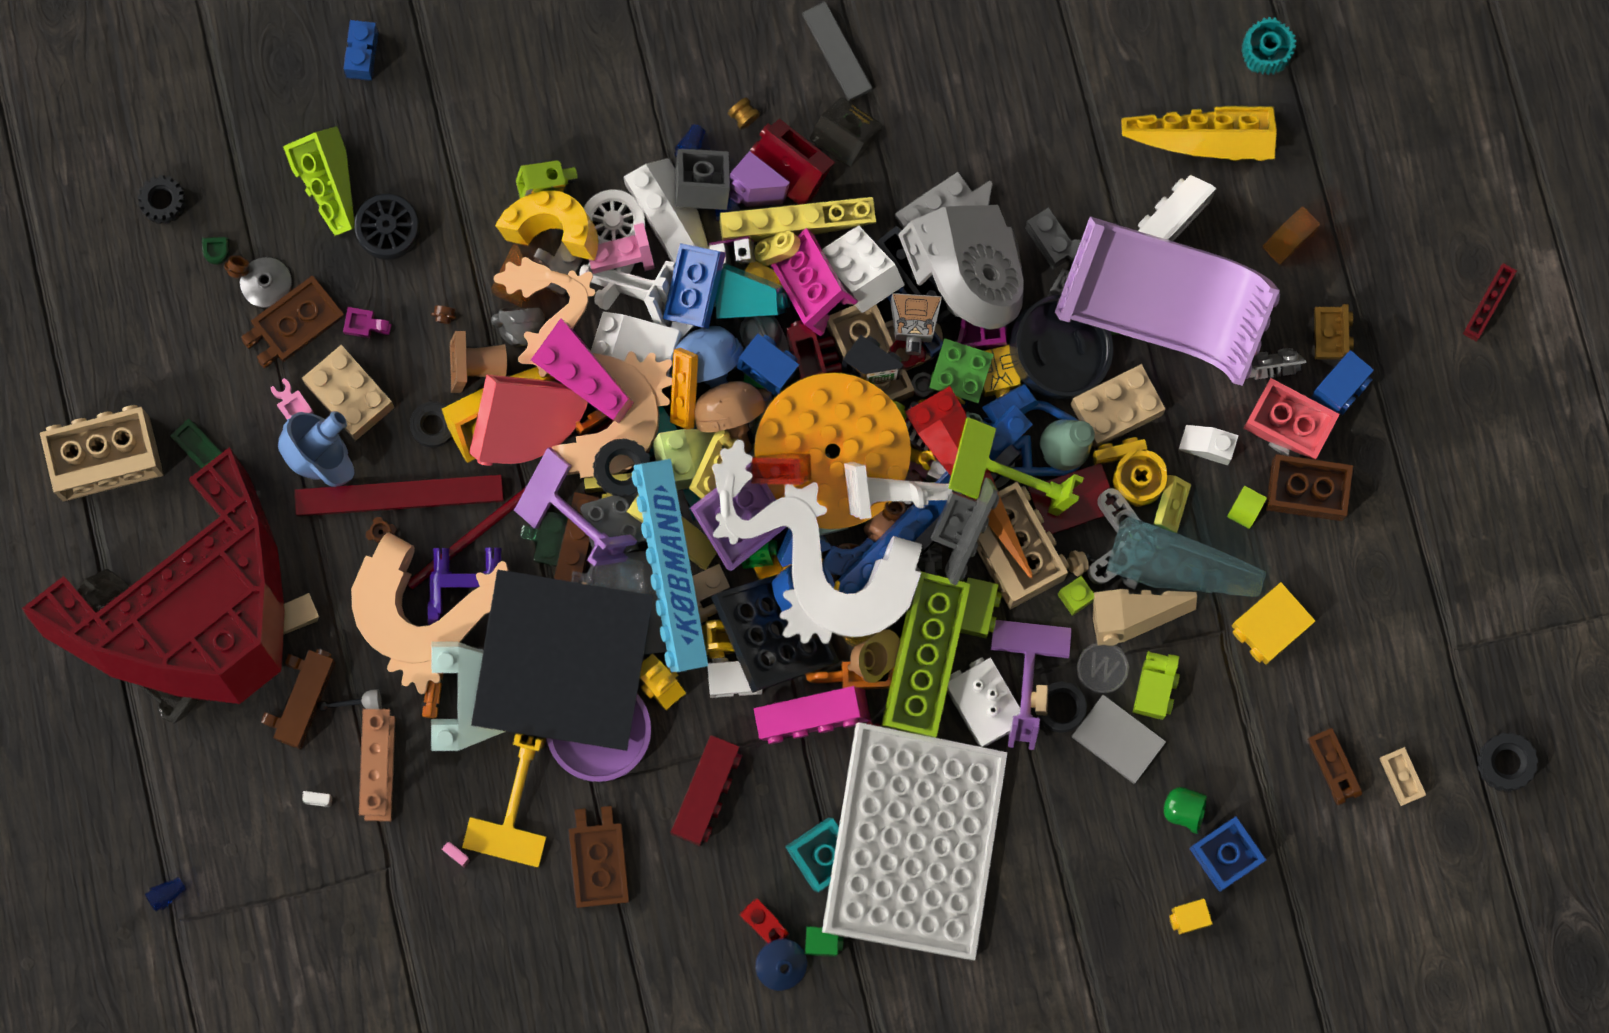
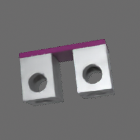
[709,236,756,265]

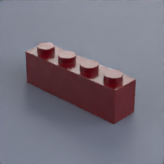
[671,735,742,846]

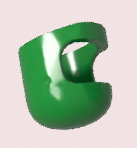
[1164,787,1207,834]

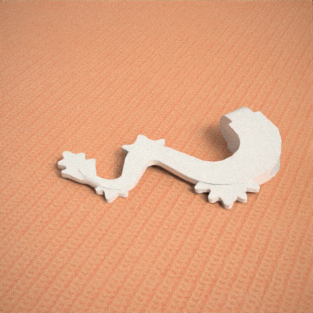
[712,440,922,644]

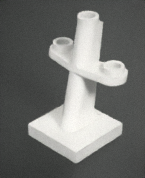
[579,261,675,327]
[844,462,952,519]

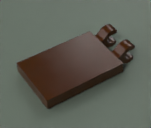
[241,275,344,369]
[569,806,629,908]

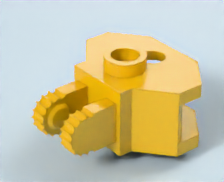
[701,620,735,659]
[639,653,686,711]

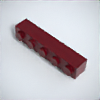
[1462,263,1517,341]

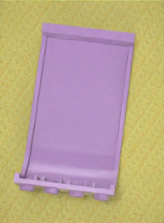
[1055,217,1280,386]

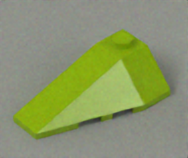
[283,126,354,236]

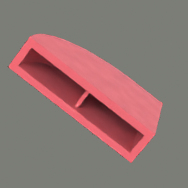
[470,374,588,466]

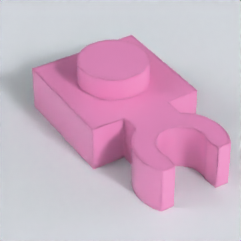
[271,378,314,419]

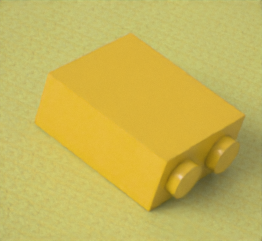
[1232,582,1315,665]

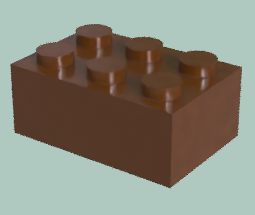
[1266,454,1353,521]

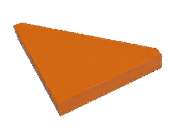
[575,410,608,436]

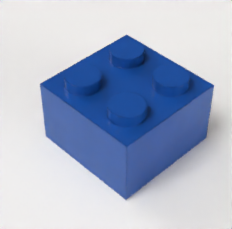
[737,333,799,397]
[1310,350,1374,415]
[1189,817,1266,892]

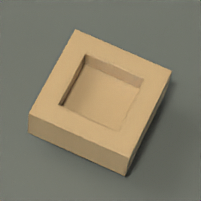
[1031,685,1048,715]

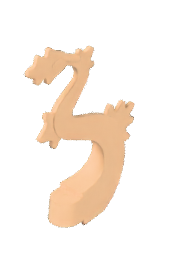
[494,257,673,478]
[351,532,587,694]

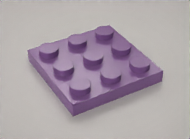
[690,462,786,571]

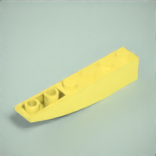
[720,197,876,242]

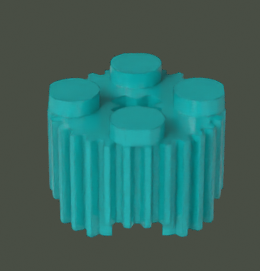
[1242,17,1296,75]

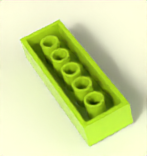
[881,572,971,738]

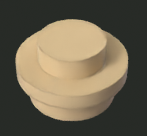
[1067,550,1089,576]

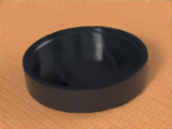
[1010,295,1113,400]

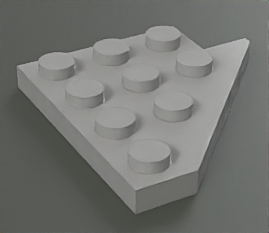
[895,172,992,229]

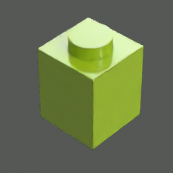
[1058,576,1094,616]

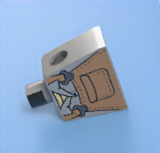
[891,293,942,355]

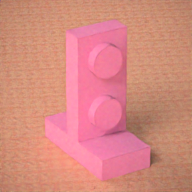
[589,223,655,274]

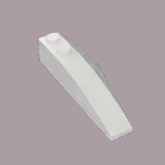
[624,158,709,263]

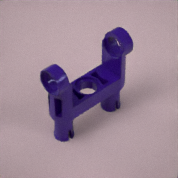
[428,548,502,625]

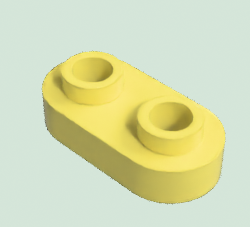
[754,231,800,266]

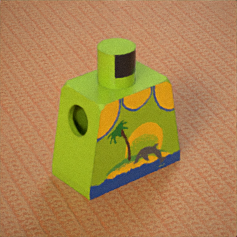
[516,161,578,199]

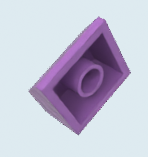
[729,151,790,207]

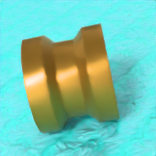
[728,98,760,130]

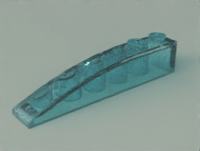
[1106,516,1267,597]

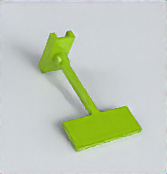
[948,417,1083,516]

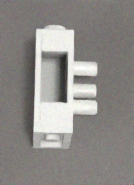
[947,657,1020,748]

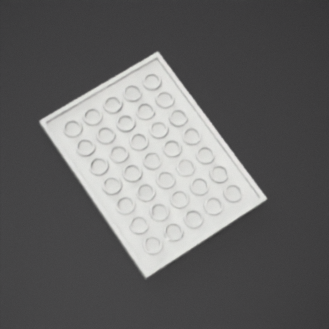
[822,723,1007,960]

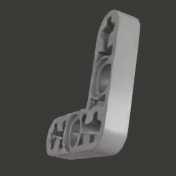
[1088,489,1154,584]

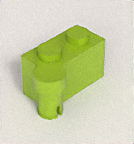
[1132,651,1180,720]

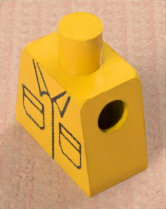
[982,345,1021,398]

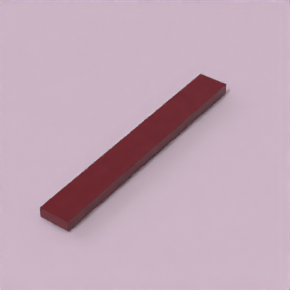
[294,475,504,516]

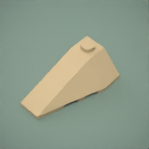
[1093,589,1197,646]

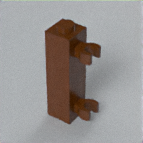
[261,649,336,750]

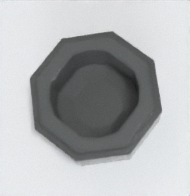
[911,372,935,399]

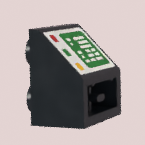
[842,335,904,384]

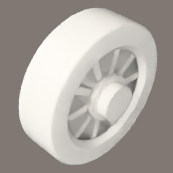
[584,190,645,244]

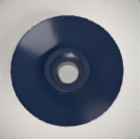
[755,939,807,991]

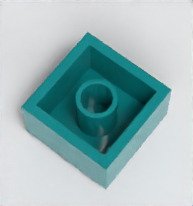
[785,817,839,892]

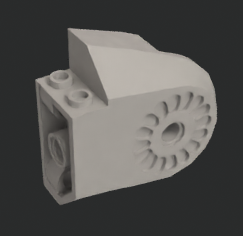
[898,205,1024,329]

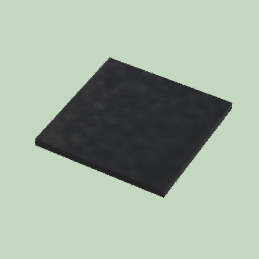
[471,569,653,751]

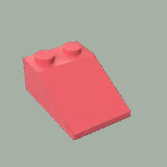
[1243,378,1340,460]

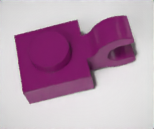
[343,307,391,338]

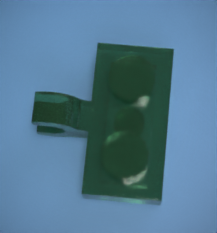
[520,511,568,567]

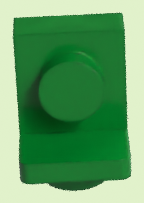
[741,539,778,569]

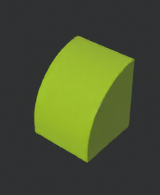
[1227,486,1267,529]

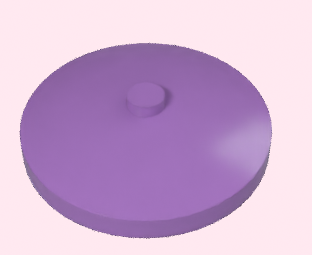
[547,694,651,782]

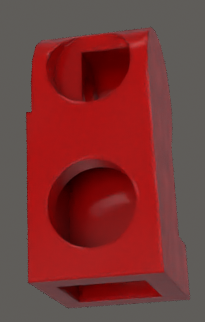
[739,898,789,943]

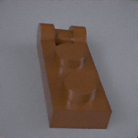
[1307,728,1362,806]

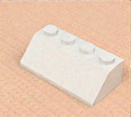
[1138,175,1216,241]

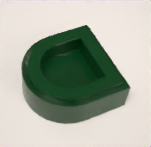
[202,237,229,264]

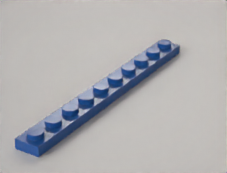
[834,405,1033,594]

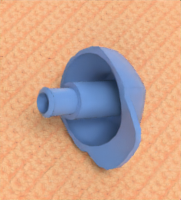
[668,326,743,388]
[278,411,354,487]

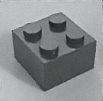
[675,149,730,210]

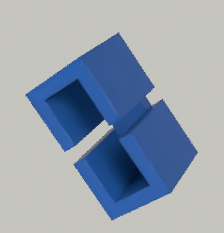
[344,20,378,80]

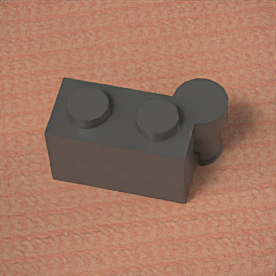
[1025,207,1081,270]

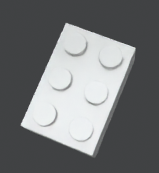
[822,225,905,313]

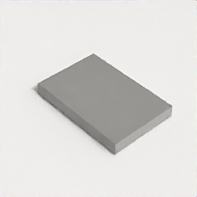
[1072,695,1166,784]

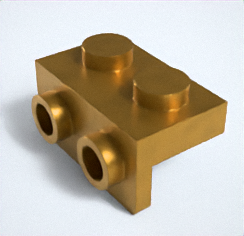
[1314,304,1354,359]

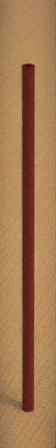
[408,419,614,590]

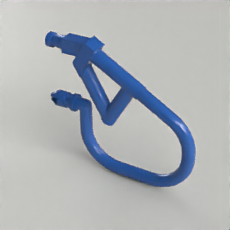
[983,401,1082,477]

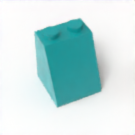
[715,264,790,318]

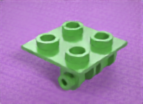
[929,338,993,403]

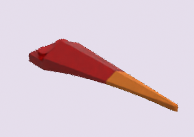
[905,386,1033,578]

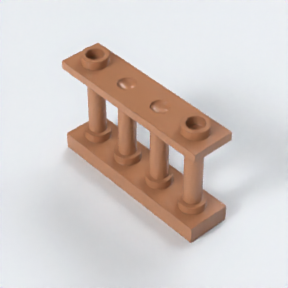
[359,709,396,822]

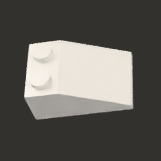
[591,311,682,377]

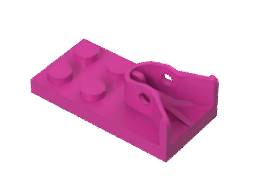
[771,228,858,336]

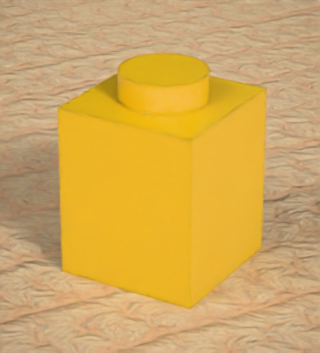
[1169,899,1212,935]

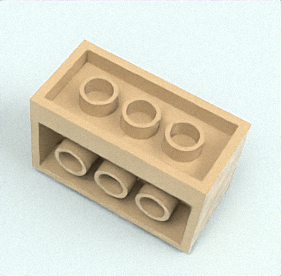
[40,405,164,502]
[976,482,1069,609]

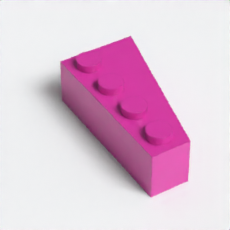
[531,318,634,423]
[754,686,871,744]

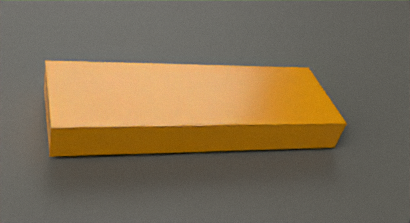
[670,348,698,429]

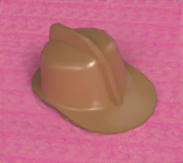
[848,630,900,683]

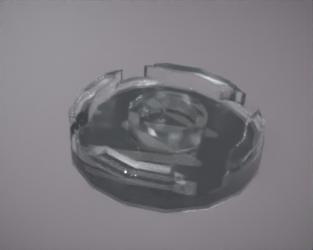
[1076,643,1129,694]

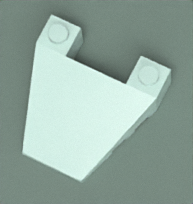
[431,642,506,751]

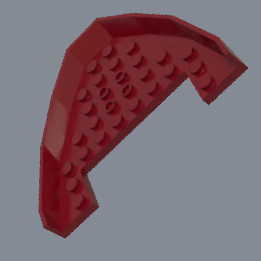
[22,447,285,704]

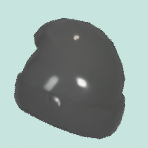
[491,308,545,347]

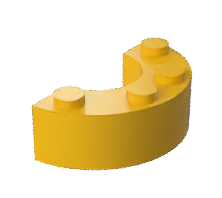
[495,191,598,260]

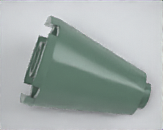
[1040,419,1095,471]

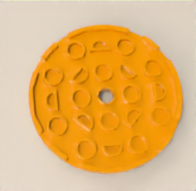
[754,373,911,529]

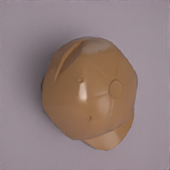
[695,381,773,454]

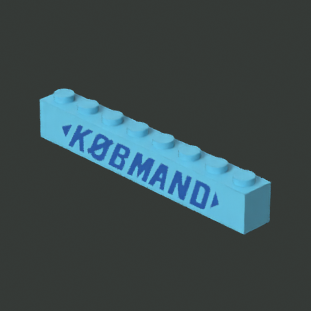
[632,459,708,672]

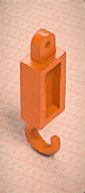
[806,662,894,689]

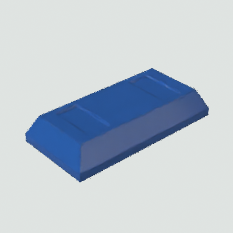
[982,383,1039,424]

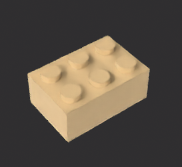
[302,345,395,441]
[1071,364,1165,450]

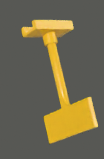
[462,733,546,867]

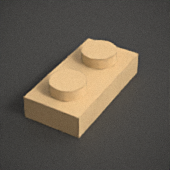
[1379,747,1426,806]

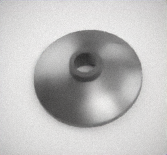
[240,257,292,308]

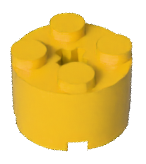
[1113,450,1167,507]

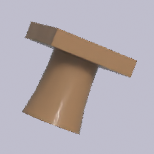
[450,331,507,393]

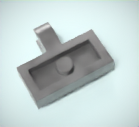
[534,242,583,297]

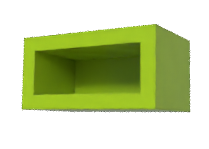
[960,578,1002,638]

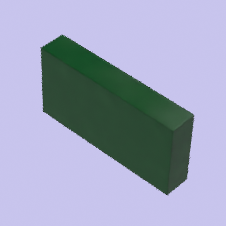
[170,419,222,469]

